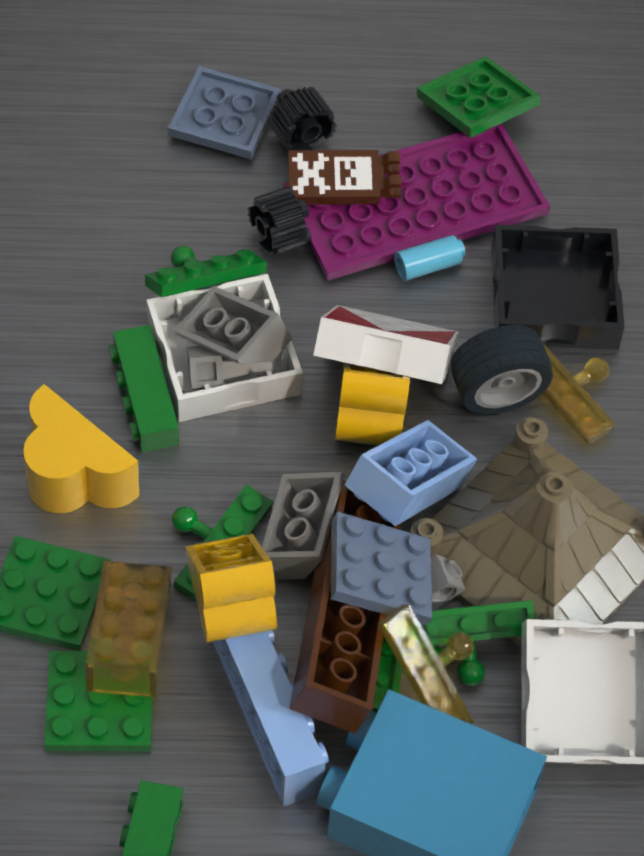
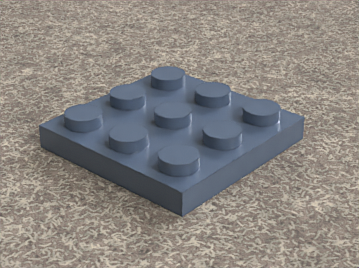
[168,66,281,160]
[331,512,432,626]

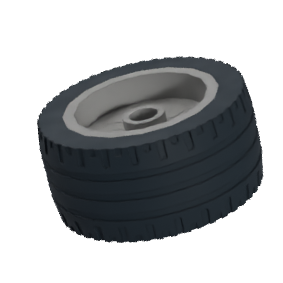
[450,325,553,414]

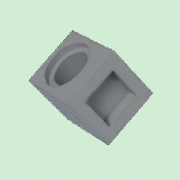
[187,346,224,389]
[431,554,466,610]

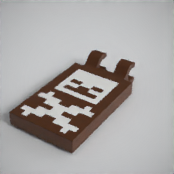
[288,150,402,205]

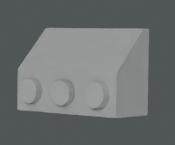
[174,286,293,364]
[262,472,345,580]

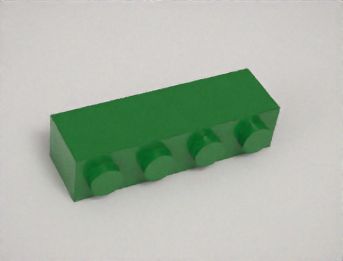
[109,325,179,453]
[119,780,183,856]

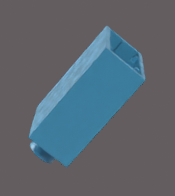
[316,689,547,856]

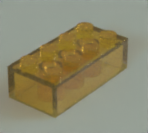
[85,561,172,697]

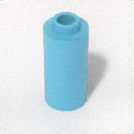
[394,235,466,281]

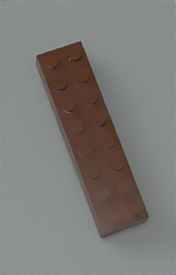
[289,480,401,733]

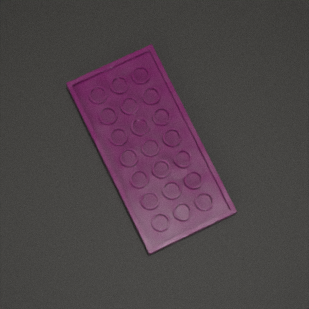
[282,123,550,281]

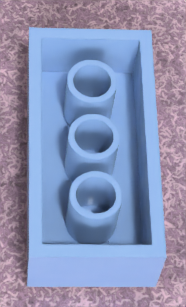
[345,420,477,526]

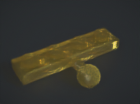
[543,343,615,445]
[378,605,474,724]

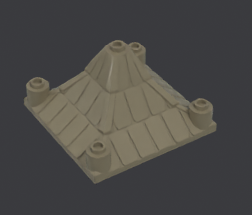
[410,417,644,648]

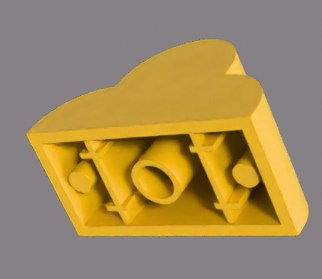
[335,362,410,446]
[23,384,140,513]
[185,534,277,643]

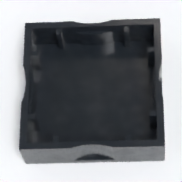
[491,224,624,350]

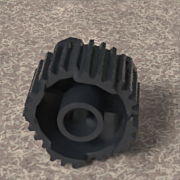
[267,87,337,150]
[247,186,312,256]

